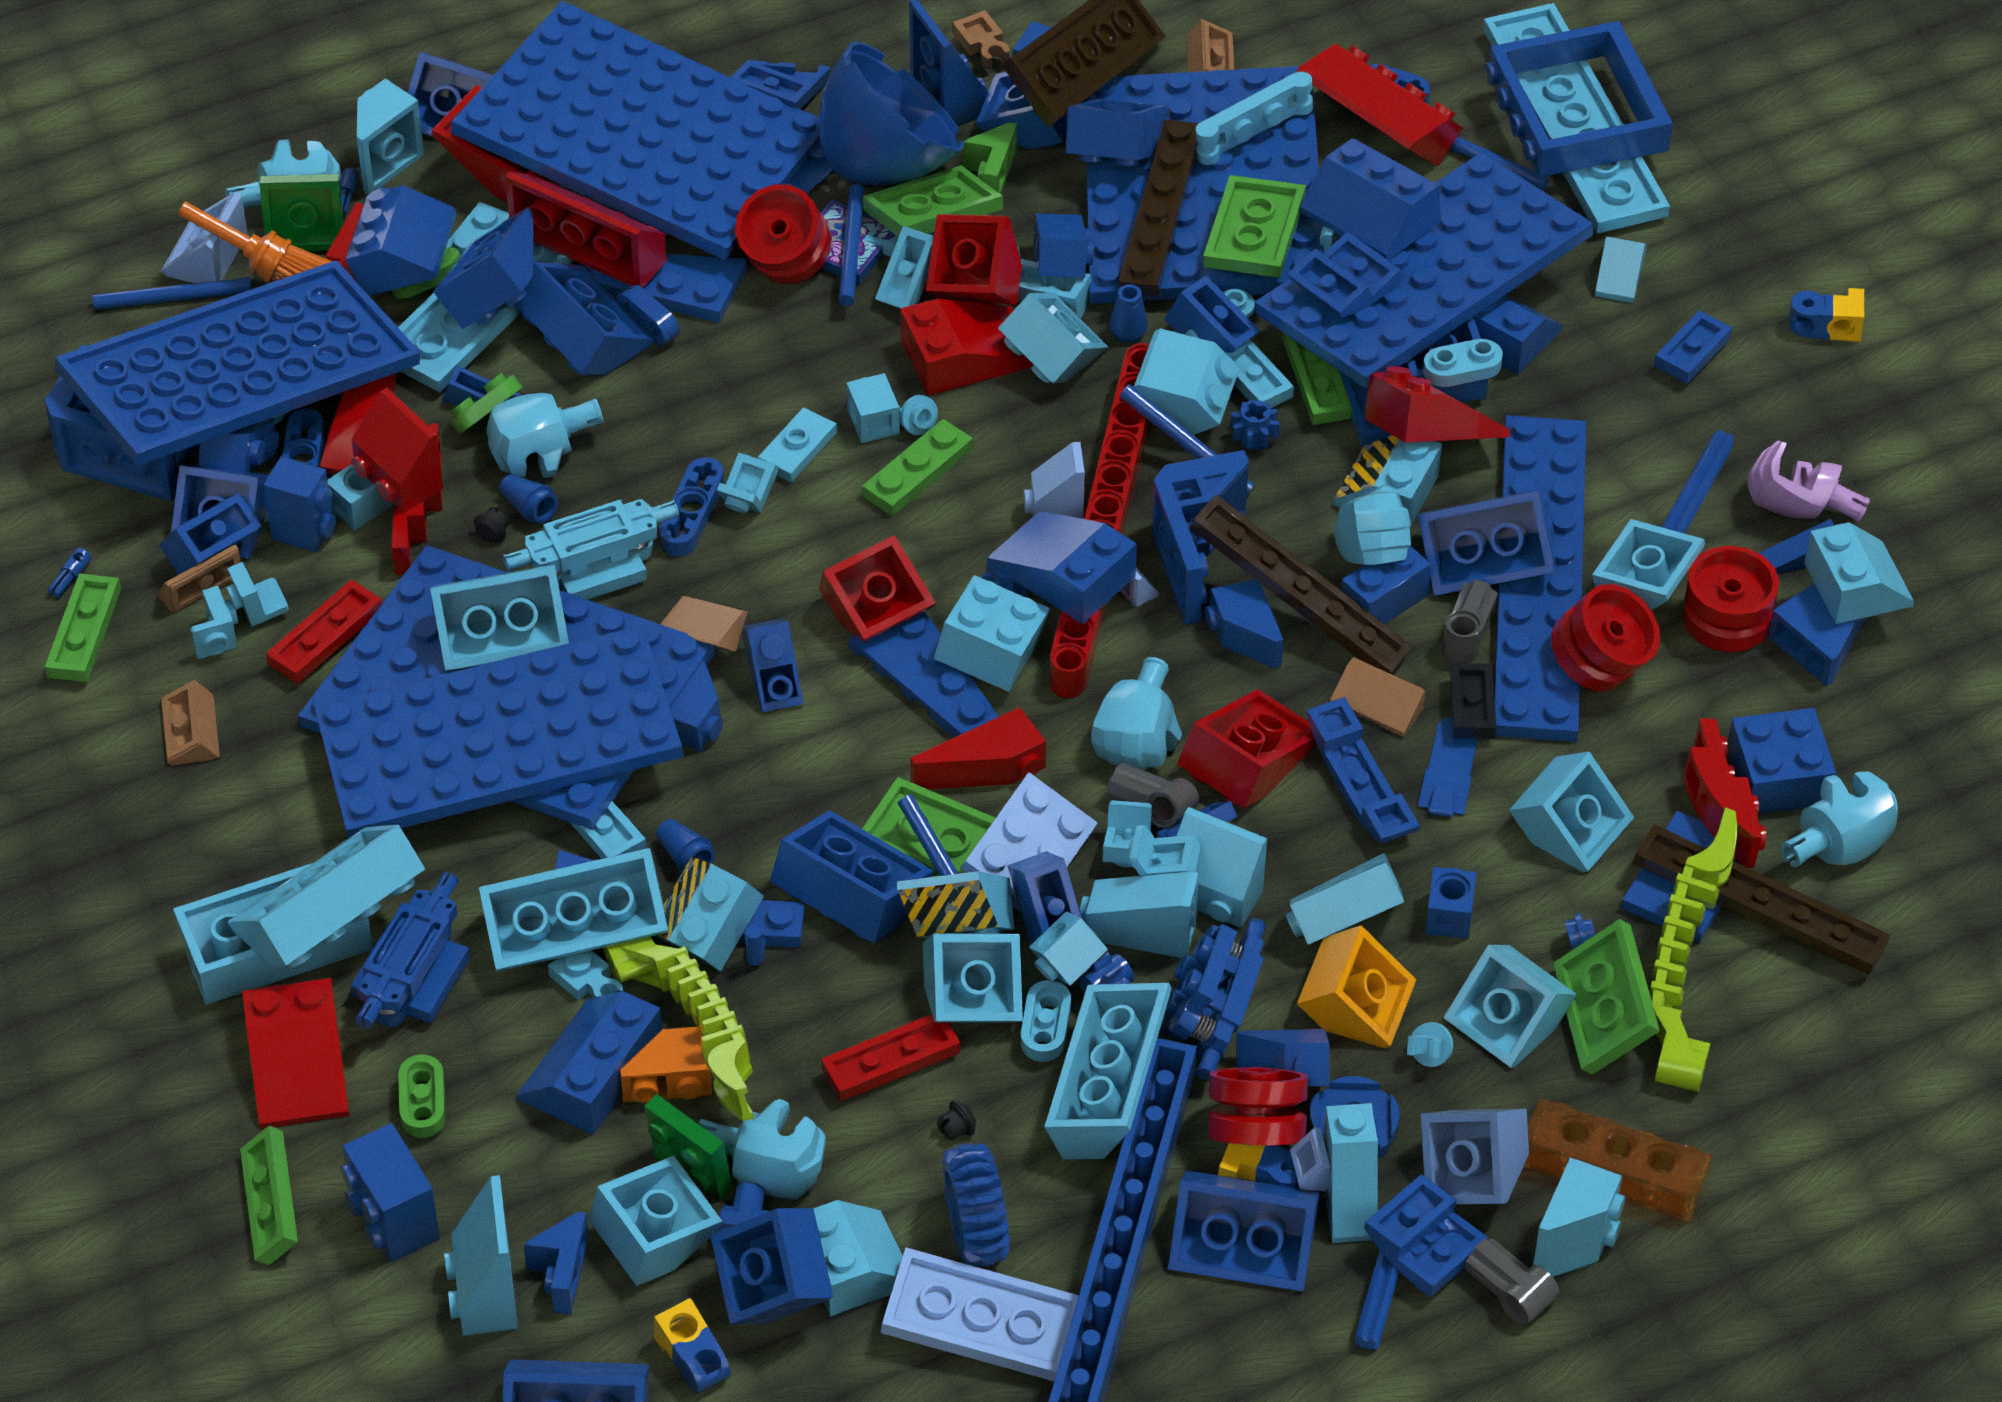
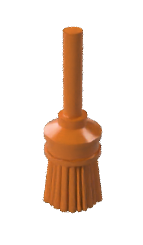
[178,201,333,284]

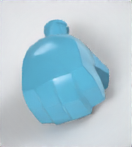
[225,140,341,210]
[486,393,604,478]
[1333,485,1411,565]
[1091,657,1182,771]
[1781,772,1898,867]
[699,1099,826,1200]

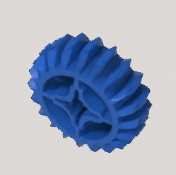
[942,1143,1010,1267]

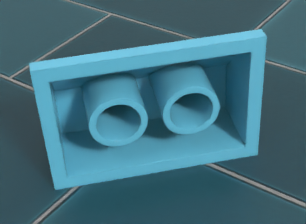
[430,564,569,671]

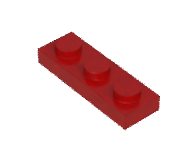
[266,579,383,684]
[821,1014,960,1102]

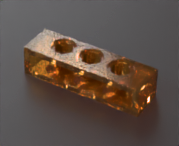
[1524,1098,1712,1223]

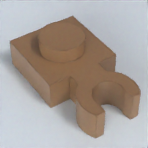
[952,10,1010,70]

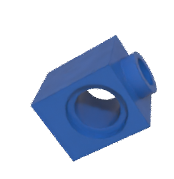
[1425,867,1476,939]

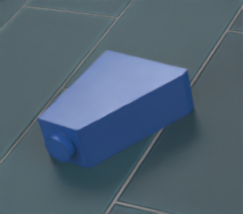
[1768,583,1866,687]

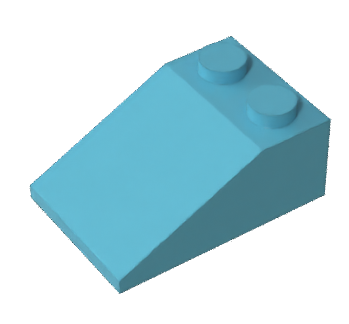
[444,1175,518,1336]

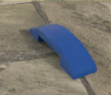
[1306,697,1420,844]

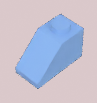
[1024,442,1085,519]

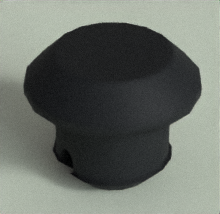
[473,507,510,543]
[937,1100,976,1140]

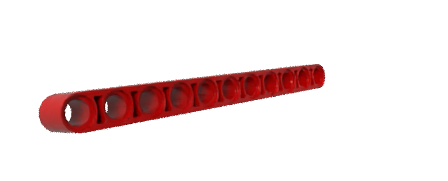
[1050,343,1151,698]

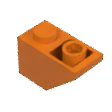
[621,1027,712,1103]

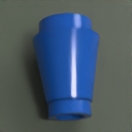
[1109,284,1148,343]
[499,474,558,523]
[656,819,715,873]

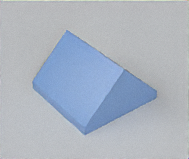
[161,191,248,283]

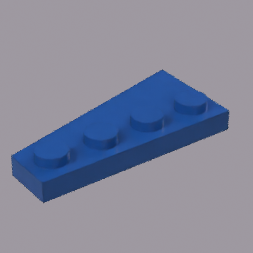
[578,254,747,323]
[849,612,999,737]

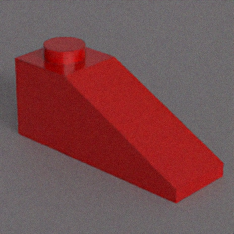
[910,707,1046,789]

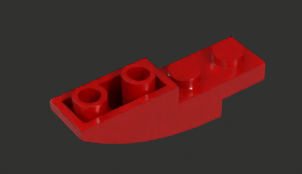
[1682,718,1766,868]

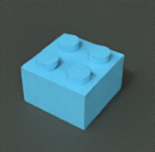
[933,575,1050,692]

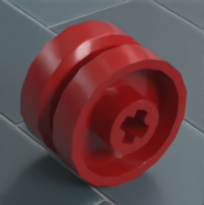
[735,184,832,284]
[1682,545,1779,652]
[1551,584,1660,692]
[1208,1067,1308,1146]

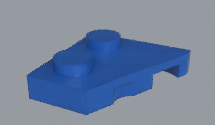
[730,60,831,110]

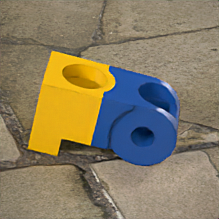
[1788,288,1864,342]
[1218,1143,1300,1189]
[654,1298,731,1394]

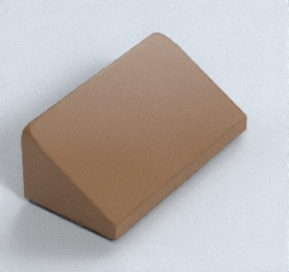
[1186,19,1235,72]
[158,545,241,613]
[661,596,747,652]
[1330,658,1425,737]
[161,680,220,766]

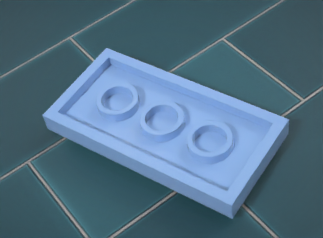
[880,1248,1079,1381]

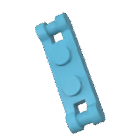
[1196,72,1313,165]

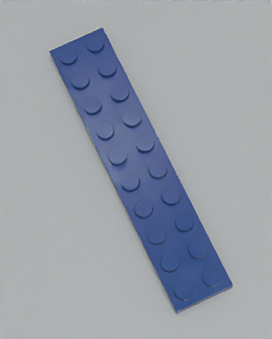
[1494,415,1586,742]

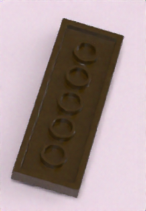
[1001,0,1166,128]

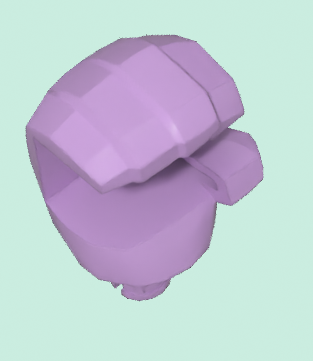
[1747,441,1870,522]

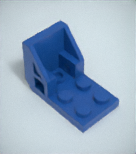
[44,344,177,502]
[1152,450,1249,625]

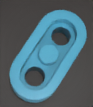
[1423,339,1503,387]
[1021,980,1071,1062]

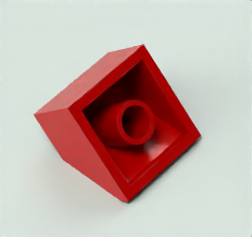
[926,214,1022,305]
[351,388,443,513]
[819,535,936,642]

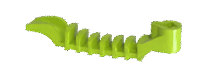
[1650,807,1737,1092]
[603,937,754,1121]

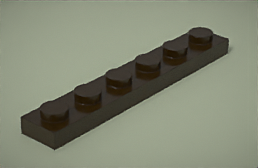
[1119,120,1200,297]
[1189,495,1413,674]
[1633,824,1890,975]

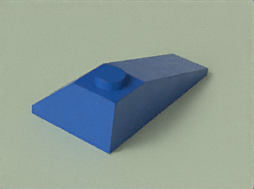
[407,52,494,136]

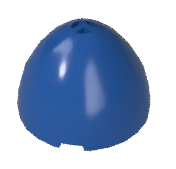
[819,41,964,187]

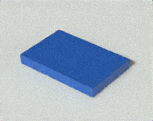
[1621,811,1742,943]

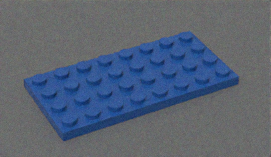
[1255,152,1593,389]
[55,260,421,466]
[314,625,684,839]

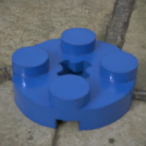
[1309,1076,1400,1158]

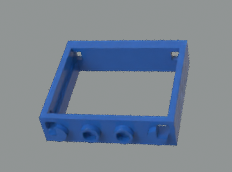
[1484,21,1673,177]

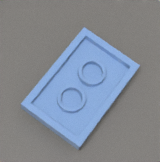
[960,772,1098,912]

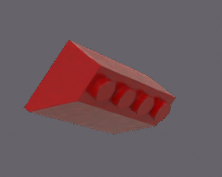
[1295,43,1463,166]
[505,171,667,288]

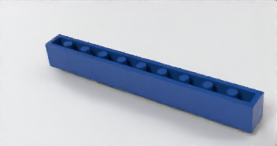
[1049,1038,1197,1402]

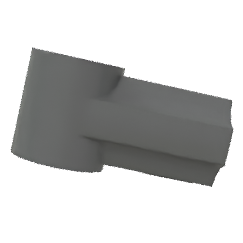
[1442,579,1498,663]
[1107,762,1199,828]
[1465,1238,1560,1326]

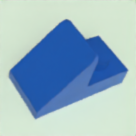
[524,1212,589,1315]

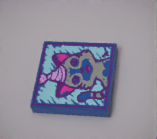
[821,200,895,285]

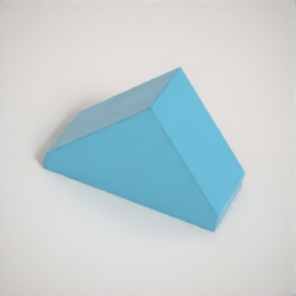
[1595,236,1647,303]

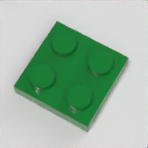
[259,174,344,251]
[644,1094,732,1201]

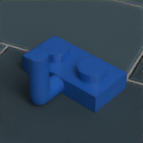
[737,900,805,966]

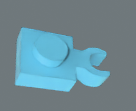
[548,950,623,1001]

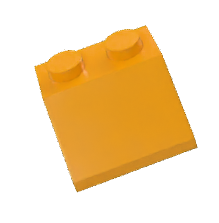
[1297,925,1417,1048]

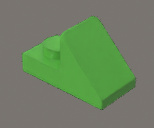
[963,122,1017,194]

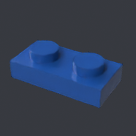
[1654,310,1732,384]

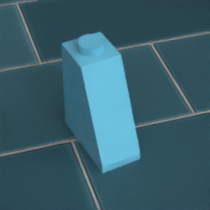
[1286,853,1404,945]
[1080,871,1199,958]
[1323,1103,1378,1243]

